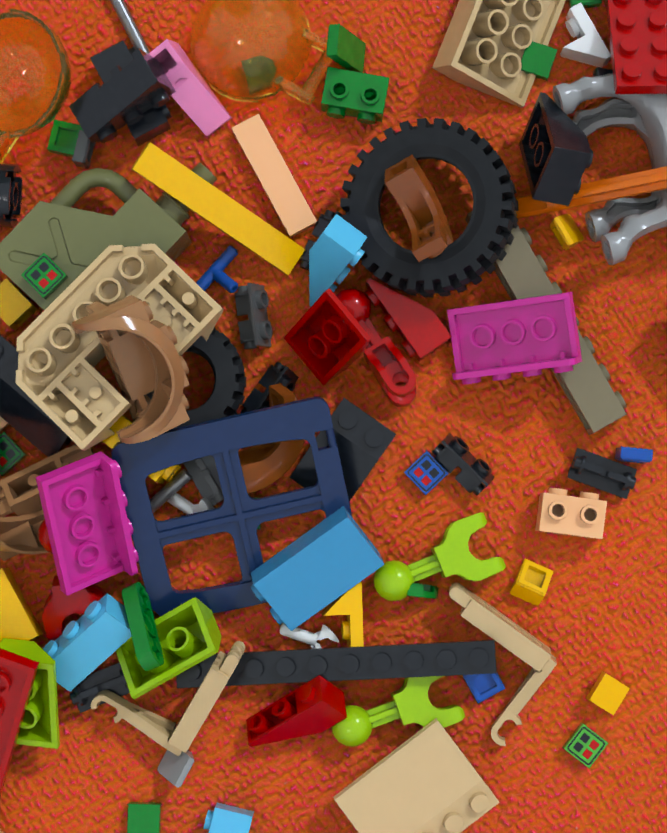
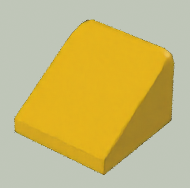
[549,214,584,251]
[510,558,554,606]
[586,671,630,716]

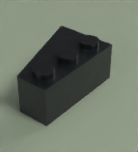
[69,48,176,143]

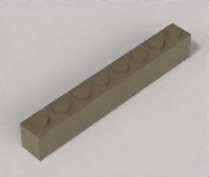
[465,211,627,435]

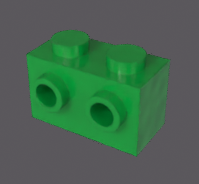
[321,67,389,124]

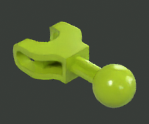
[374,512,506,601]
[331,676,465,747]

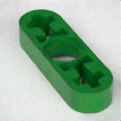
[122,582,164,672]

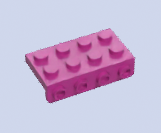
[447,292,582,385]
[35,451,139,596]

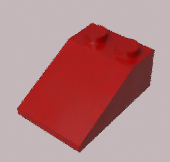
[283,288,372,386]

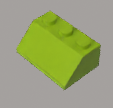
[116,597,222,700]
[0,638,60,749]

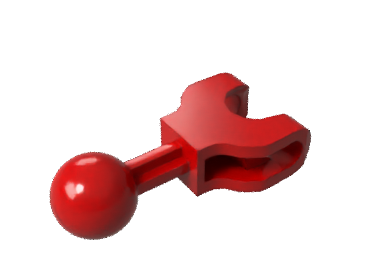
[336,288,416,407]
[38,519,106,641]

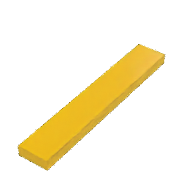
[131,142,305,275]

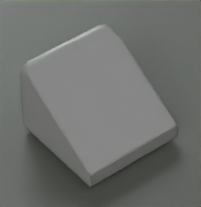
[157,750,195,788]

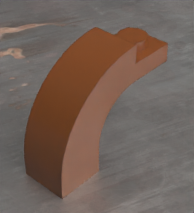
[385,155,453,262]
[238,383,304,494]

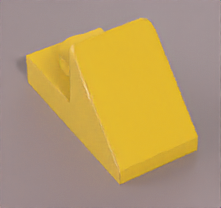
[322,582,364,647]

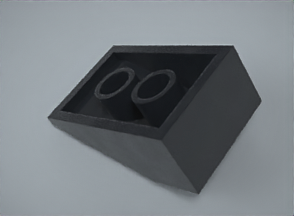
[519,92,593,206]
[290,398,396,501]

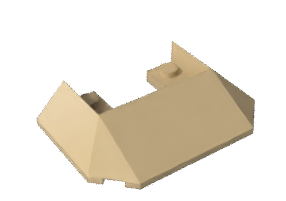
[15,244,223,451]

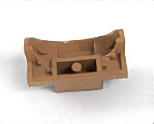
[71,295,190,444]
[0,444,94,561]

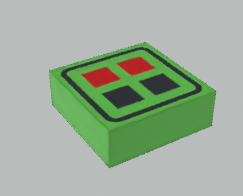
[562,722,608,768]

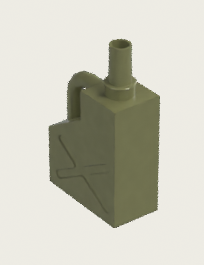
[0,162,217,310]

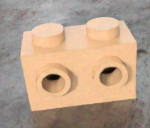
[535,488,607,539]

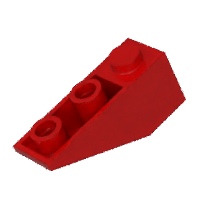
[364,278,452,362]
[246,675,347,747]

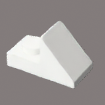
[560,2,611,68]

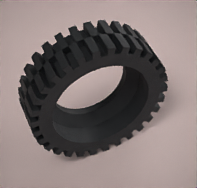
[340,118,518,297]

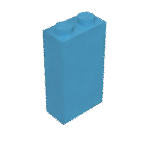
[251,506,385,631]

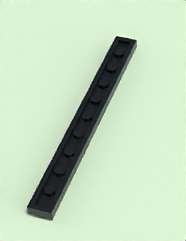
[176,640,497,688]

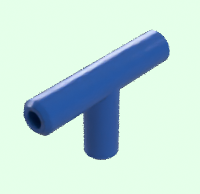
[196,246,238,293]

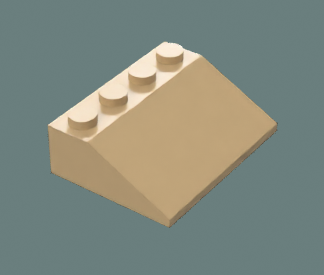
[432,0,566,107]
[333,718,500,833]

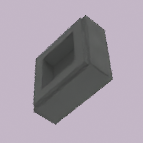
[72,130,95,169]

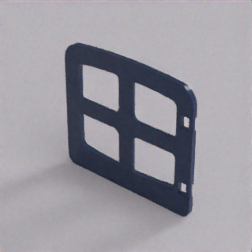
[111,397,352,616]

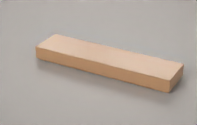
[231,113,317,238]

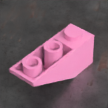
[149,39,232,137]

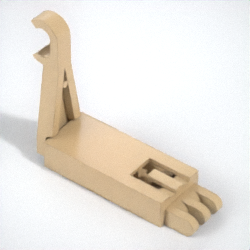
[449,583,557,746]
[91,641,246,756]

